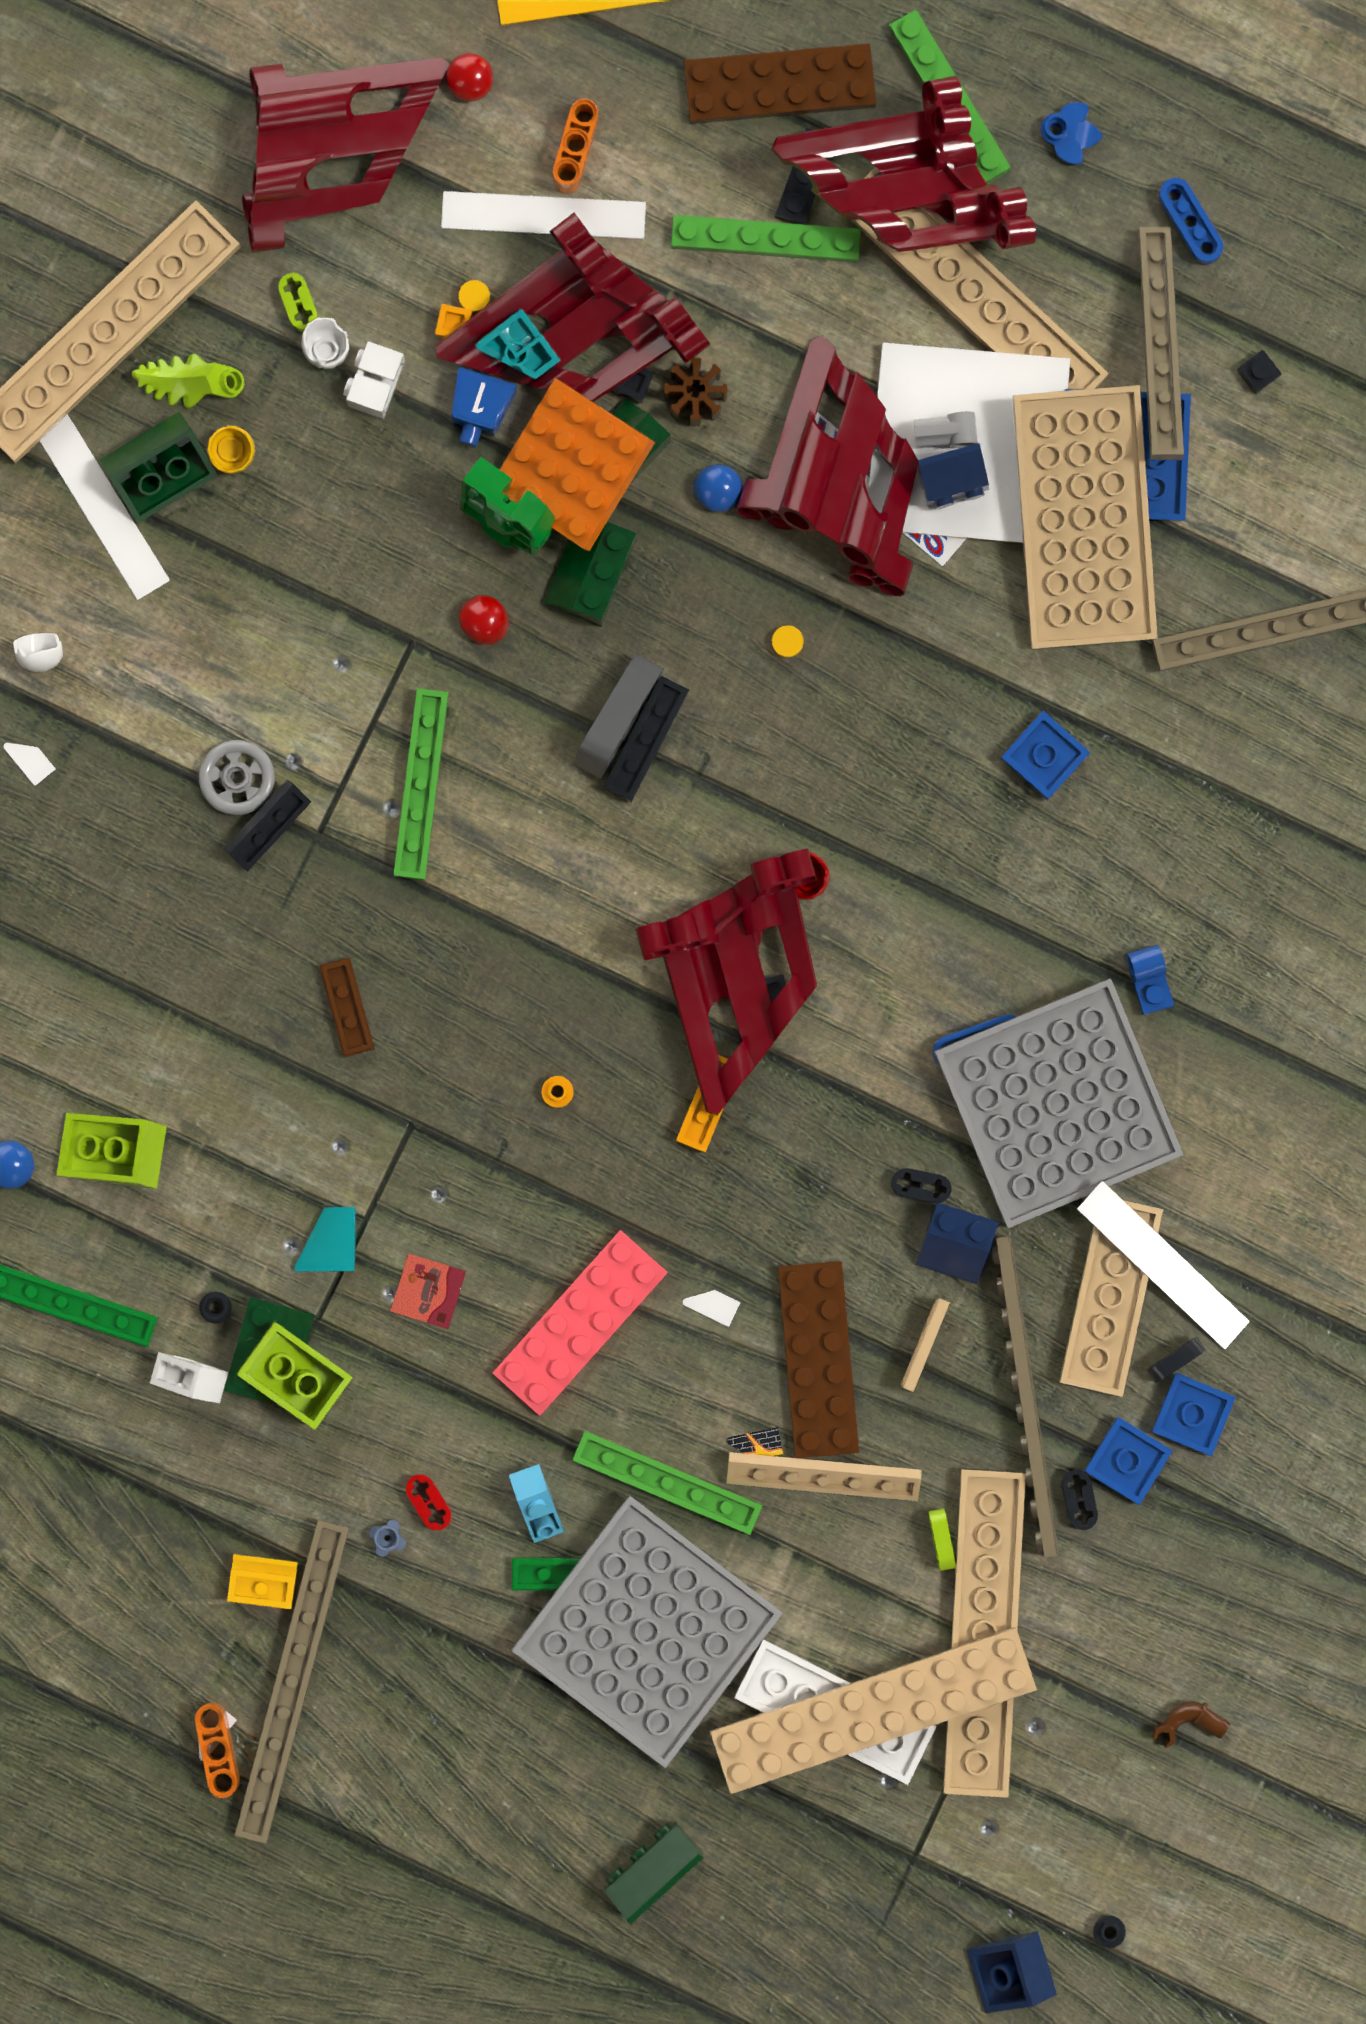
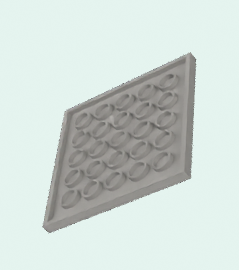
[934,978,1183,1228]
[511,1495,783,1768]

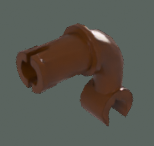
[1153,1702,1230,1748]

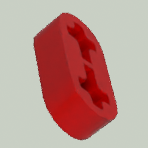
[406,1474,452,1530]

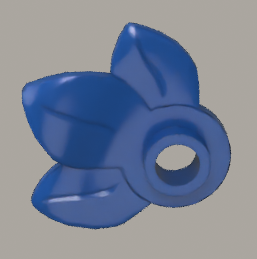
[1040,102,1102,165]

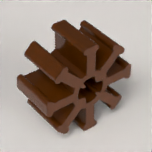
[664,358,727,427]

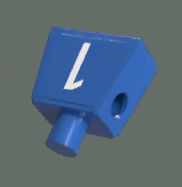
[452,367,517,448]

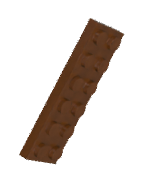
[684,43,876,124]
[778,1261,859,1458]

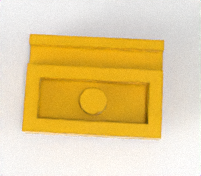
[227,1554,298,1609]

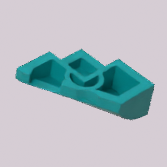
[475,309,561,379]
[295,1207,356,1272]

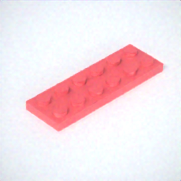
[493,1230,668,1416]

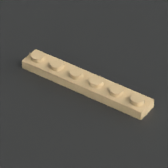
[726,1452,921,1501]

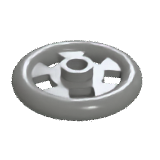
[199,740,275,815]

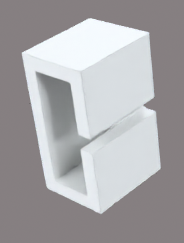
[343,341,405,419]

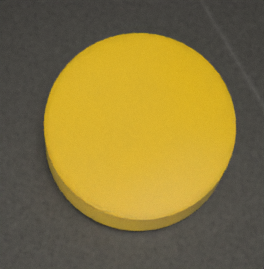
[459,280,490,314]
[772,625,804,658]

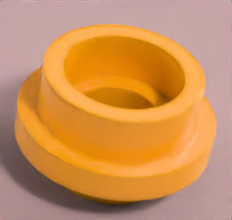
[542,1076,574,1108]

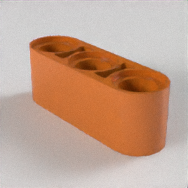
[553,99,598,194]
[195,1702,240,1798]

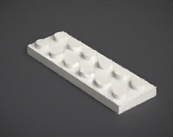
[734,1639,936,1785]

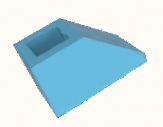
[509,1464,564,1543]

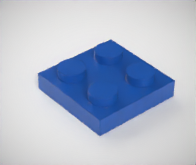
[1000,711,1090,801]
[1151,1372,1236,1457]
[1084,1417,1173,1505]

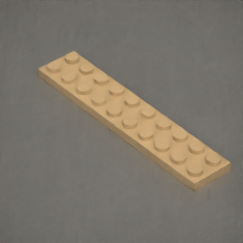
[852,167,1109,390]
[0,200,241,463]
[943,1469,1026,1798]
[710,1628,1037,1794]

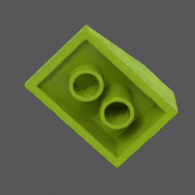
[56,1113,167,1189]
[237,1321,353,1430]

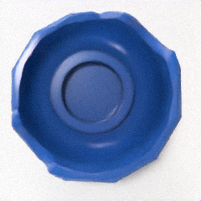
[693,464,743,512]
[0,1140,35,1189]

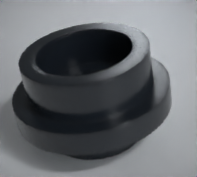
[199,1292,232,1324]
[1093,1915,1126,1948]

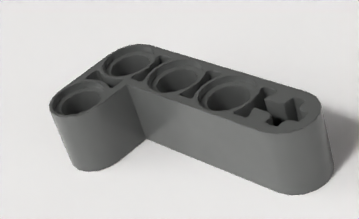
[574,654,664,780]

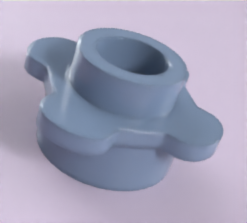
[369,1520,406,1557]

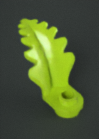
[132,354,244,408]

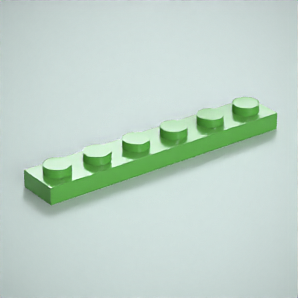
[889,10,1011,184]
[671,215,861,263]
[393,688,449,881]
[572,1431,763,1535]

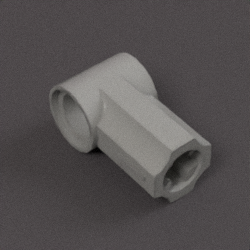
[914,411,977,448]

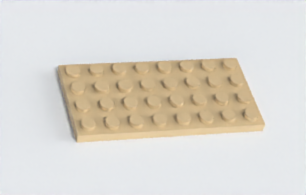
[1012,385,1158,649]

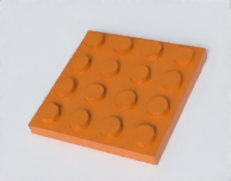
[500,378,655,551]

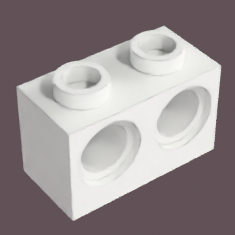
[150,1352,228,1403]

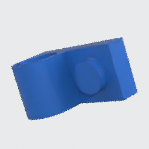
[1124,945,1174,1015]

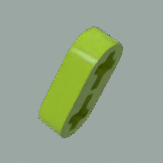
[278,273,318,333]
[928,1508,956,1571]

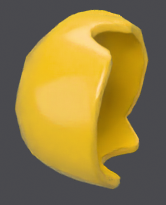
[207,425,256,474]

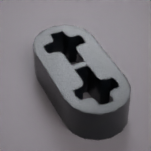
[891,1168,952,1203]
[1147,1337,1206,1383]
[1061,1469,1098,1530]

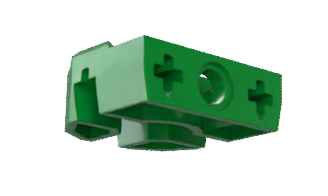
[459,457,555,556]

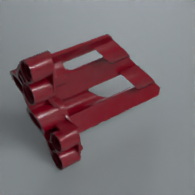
[242,57,449,253]
[771,76,1036,252]
[435,212,711,402]
[736,335,918,597]
[635,849,817,1116]

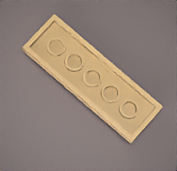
[1059,1200,1163,1397]

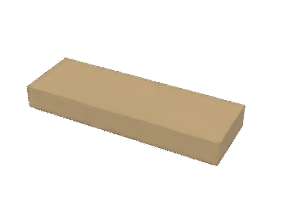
[901,1298,950,1392]

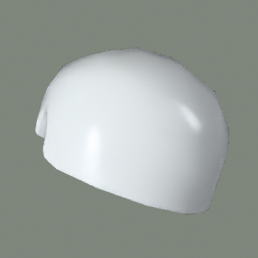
[301,318,349,369]
[13,633,63,672]

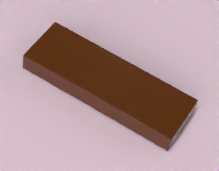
[319,957,375,1058]

